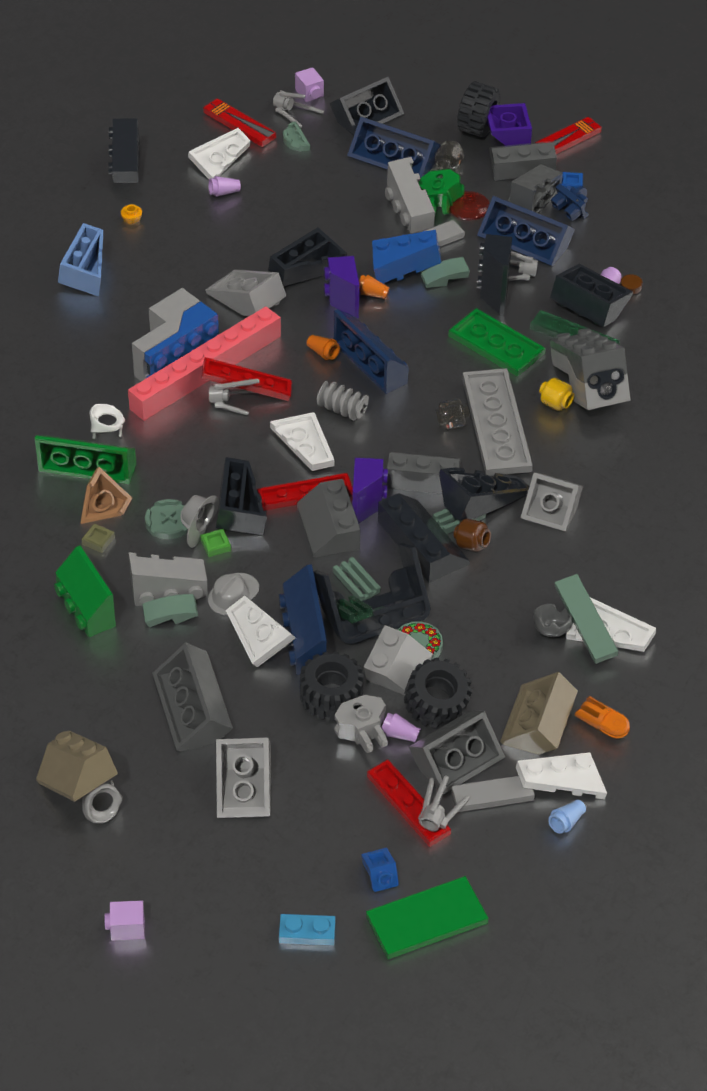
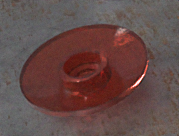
[449,191,490,220]

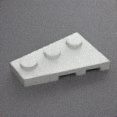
[188,128,250,179]
[270,412,334,471]
[226,596,296,667]
[566,597,656,652]
[516,752,607,800]

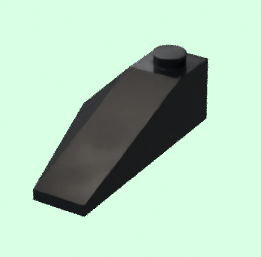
[439,467,530,520]

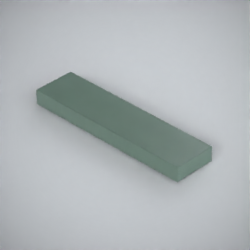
[555,574,618,664]

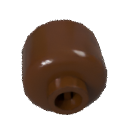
[454,519,491,552]

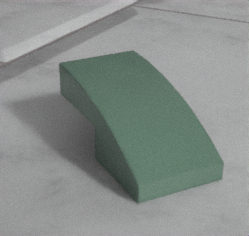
[420,257,470,288]
[142,594,198,628]

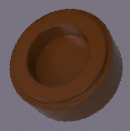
[620,274,643,295]

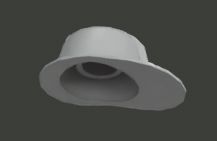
[180,495,219,548]
[208,573,259,615]

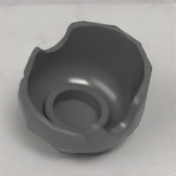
[533,603,573,637]

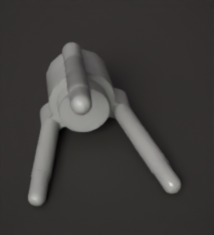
[273,90,325,128]
[509,251,538,281]
[209,379,259,415]
[418,775,470,831]

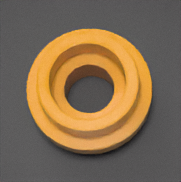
[121,204,142,224]

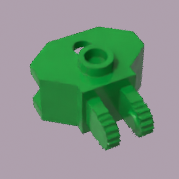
[418,169,465,216]

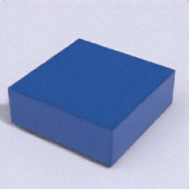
[562,172,583,190]

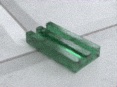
[336,595,373,623]

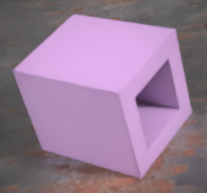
[295,67,324,102]
[105,901,145,941]

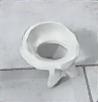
[90,404,125,440]

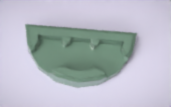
[283,121,310,152]

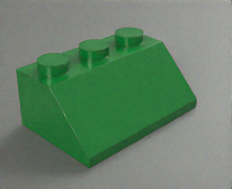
[54,545,116,638]

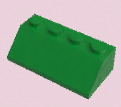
[35,435,136,485]

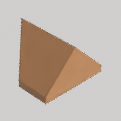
[80,467,132,524]

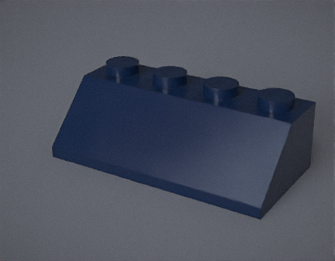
[347,117,441,178]
[477,196,575,266]
[333,309,409,394]
[279,564,327,675]

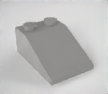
[205,270,287,316]
[216,738,271,819]

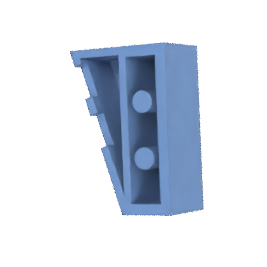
[58,223,103,297]

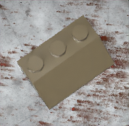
[500,672,578,755]
[36,730,118,802]

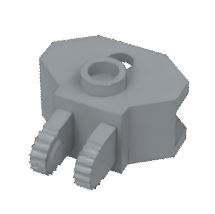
[334,695,388,753]

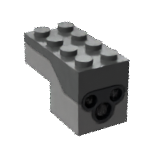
[550,328,631,410]

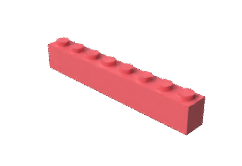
[128,306,281,421]

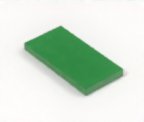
[448,308,546,377]
[366,876,489,960]

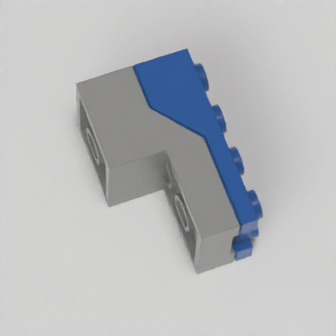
[132,288,219,381]

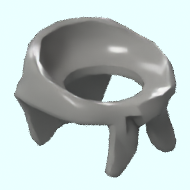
[81,780,122,824]

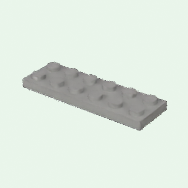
[462,368,533,476]

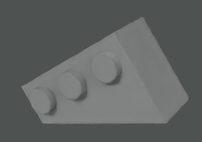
[385,157,435,234]
[129,552,208,607]

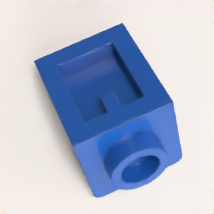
[361,848,399,892]

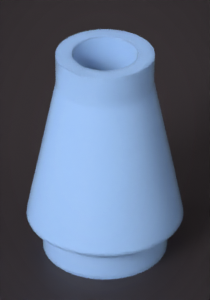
[548,799,586,834]

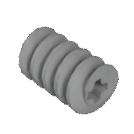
[317,381,369,421]

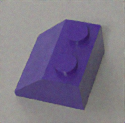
[487,103,532,146]
[324,256,359,318]
[352,458,388,524]

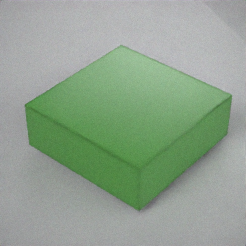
[200,529,231,557]

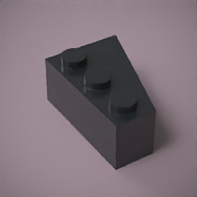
[216,457,267,535]

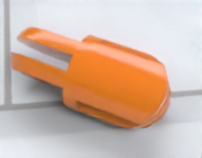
[575,696,630,739]

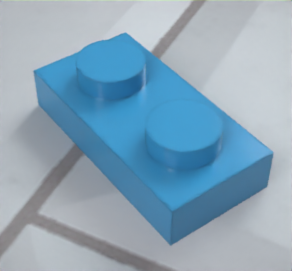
[279,914,335,946]

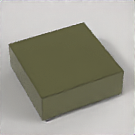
[81,524,115,553]

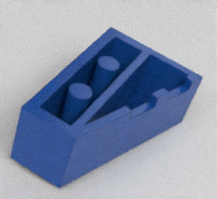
[372,230,441,284]

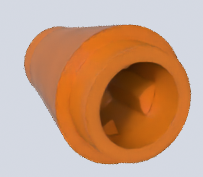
[359,275,390,300]
[307,335,340,360]

